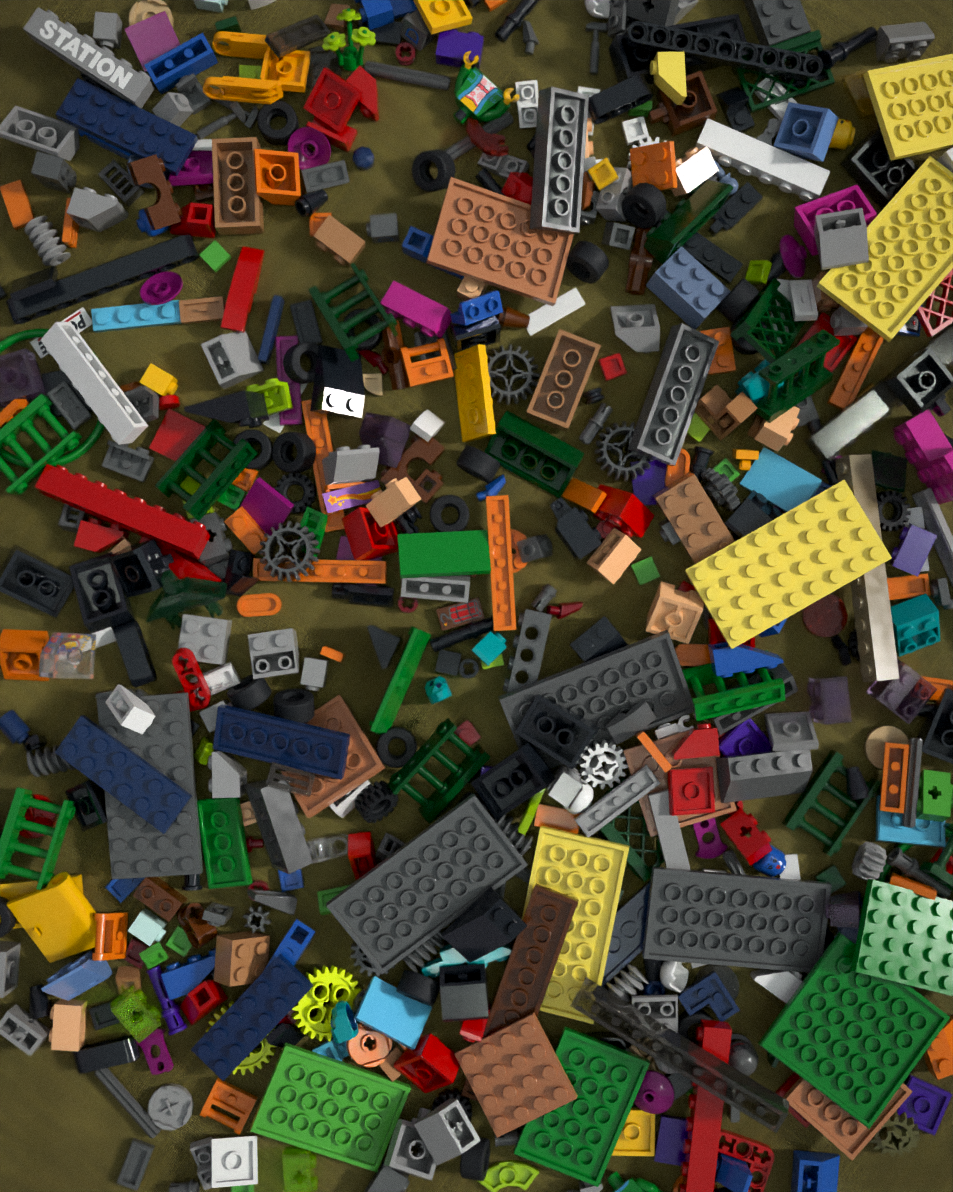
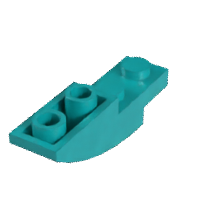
[422,944,512,978]

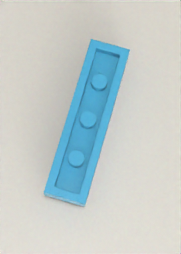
[91,300,182,333]

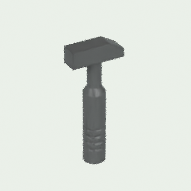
[585,22,608,76]
[210,98,259,130]
[197,101,246,139]

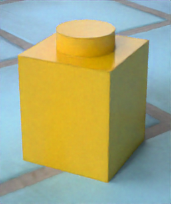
[140,363,178,396]

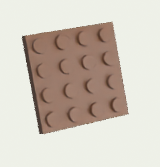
[277,694,385,819]
[623,727,737,837]
[455,1012,578,1138]
[783,1077,912,1161]

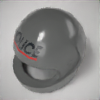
[727,1033,759,1078]

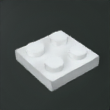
[211,1135,258,1188]

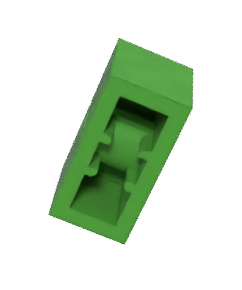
[916,769,951,822]

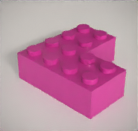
[892,409,953,505]

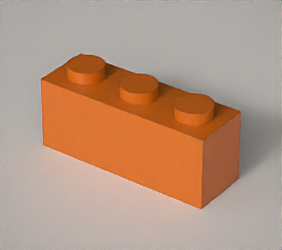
[879,742,909,813]

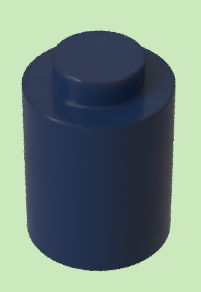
[0,710,31,745]

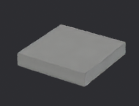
[764,711,819,751]

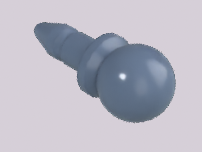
[713,159,739,196]

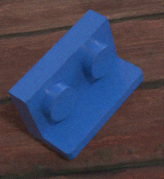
[450,290,503,326]

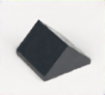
[367,625,403,669]
[65,779,107,832]

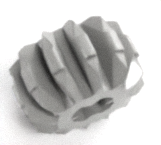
[852,842,887,881]

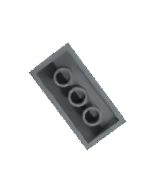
[716,750,812,803]
[244,777,313,874]

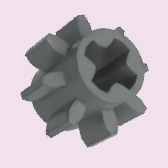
[243,904,272,933]

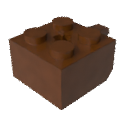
[648,71,717,137]

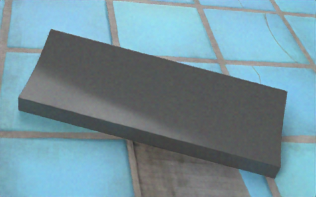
[530,86,589,234]
[628,323,719,466]

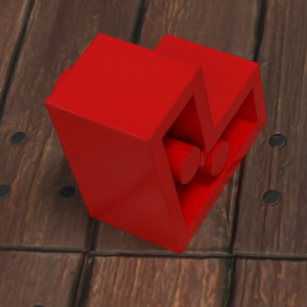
[593,484,655,538]

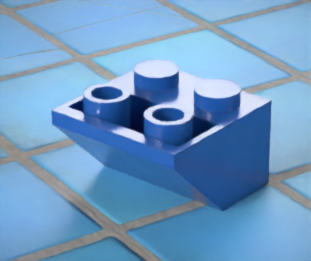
[791,1150,840,1192]

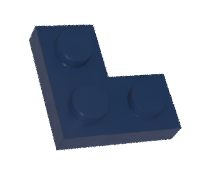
[677,970,740,1022]

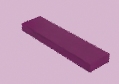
[275,336,303,426]

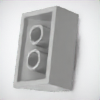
[0,106,80,161]

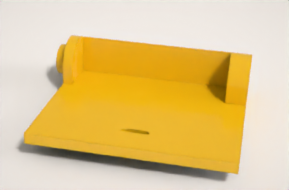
[6,872,106,963]

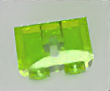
[110,985,161,1043]
[282,1146,318,1192]

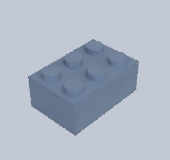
[646,246,731,330]

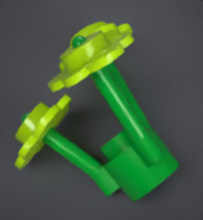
[322,8,376,71]

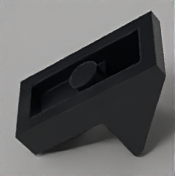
[716,86,755,133]
[221,549,259,596]

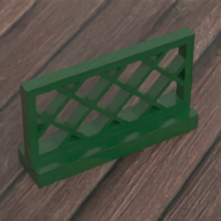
[731,30,835,113]
[730,278,806,364]
[592,777,664,882]

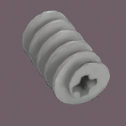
[24,216,71,266]
[600,964,649,1014]

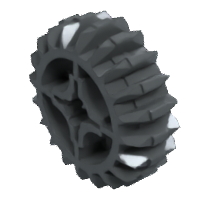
[487,344,539,405]
[595,421,654,481]
[259,521,320,582]

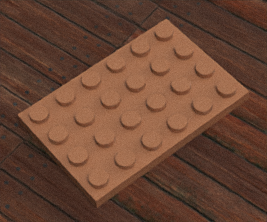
[426,177,574,306]

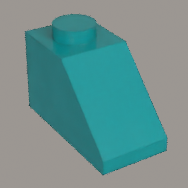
[472,631,507,667]

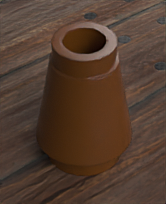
[497,306,530,329]

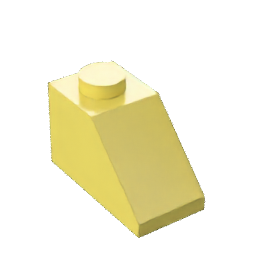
[650,52,687,105]

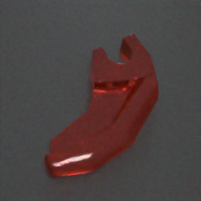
[466,117,509,156]

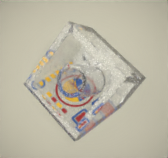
[39,632,96,679]

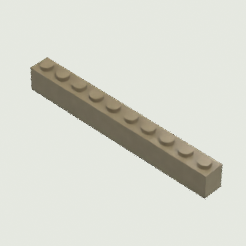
[835,454,899,682]

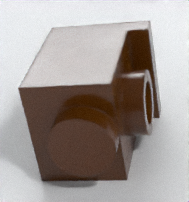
[412,468,444,505]

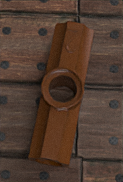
[625,227,653,295]
[381,320,411,390]

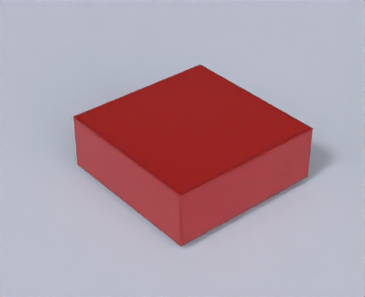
[598,352,627,382]

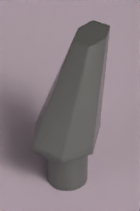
[523,20,539,55]

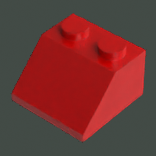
[342,507,398,560]
[394,1033,460,1093]

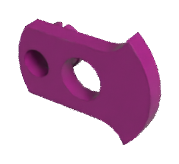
[692,818,728,859]
[137,1028,173,1075]

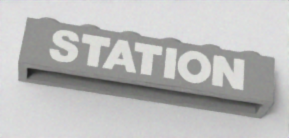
[23,7,155,108]

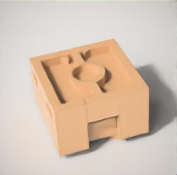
[646,581,704,644]

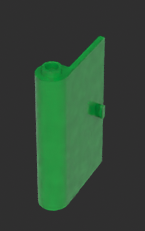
[369,626,432,735]

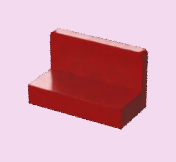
[306,116,358,152]

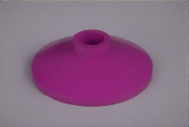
[288,127,331,170]
[780,235,807,278]
[140,271,183,305]
[634,1070,675,1114]

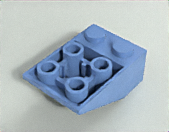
[41,950,113,1001]

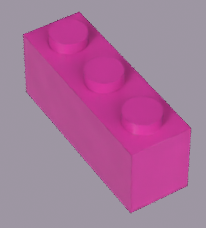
[380,281,451,339]

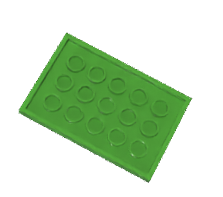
[250,1043,411,1172]

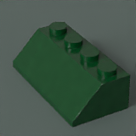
[643,180,734,264]
[484,411,585,498]

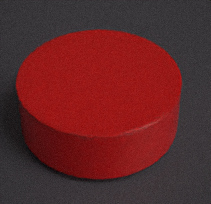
[159,395,180,410]

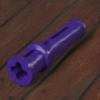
[146,965,188,1036]

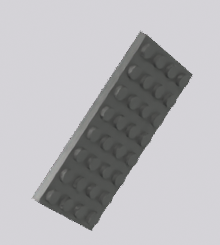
[498,630,694,769]
[97,692,203,880]
[326,793,528,974]
[642,867,832,973]

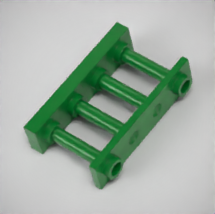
[0,394,82,495]
[682,650,786,721]
[0,787,75,890]

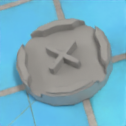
[148,1083,194,1131]

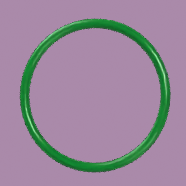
[0,329,105,468]

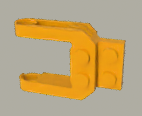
[203,31,311,105]

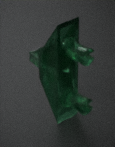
[145,570,228,630]

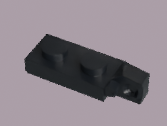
[708,182,763,237]
[332,583,394,608]

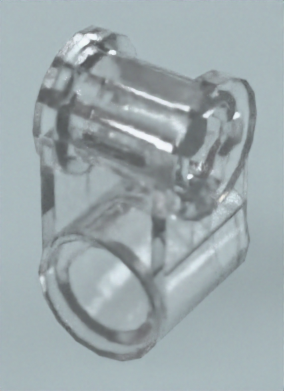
[307,834,348,863]

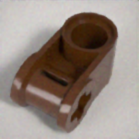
[177,903,217,949]

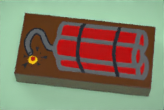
[436,597,485,631]

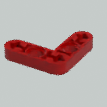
[172,648,211,712]
[718,1128,775,1192]

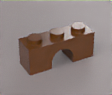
[127,154,182,230]
[380,434,445,485]

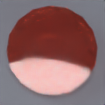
[802,594,848,637]

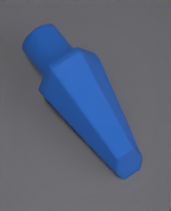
[476,474,506,502]

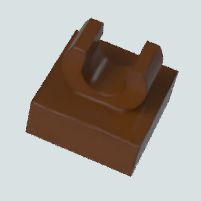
[193,183,214,203]

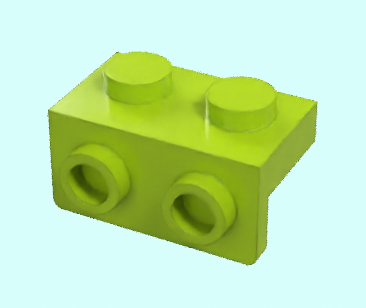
[246,378,293,416]

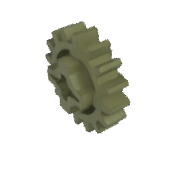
[870,1110,920,1157]

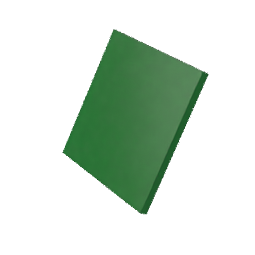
[758,932,950,1129]

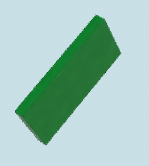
[397,530,491,578]
[197,797,253,889]

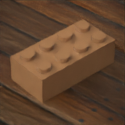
[212,137,264,235]
[526,329,601,432]
[652,472,735,565]

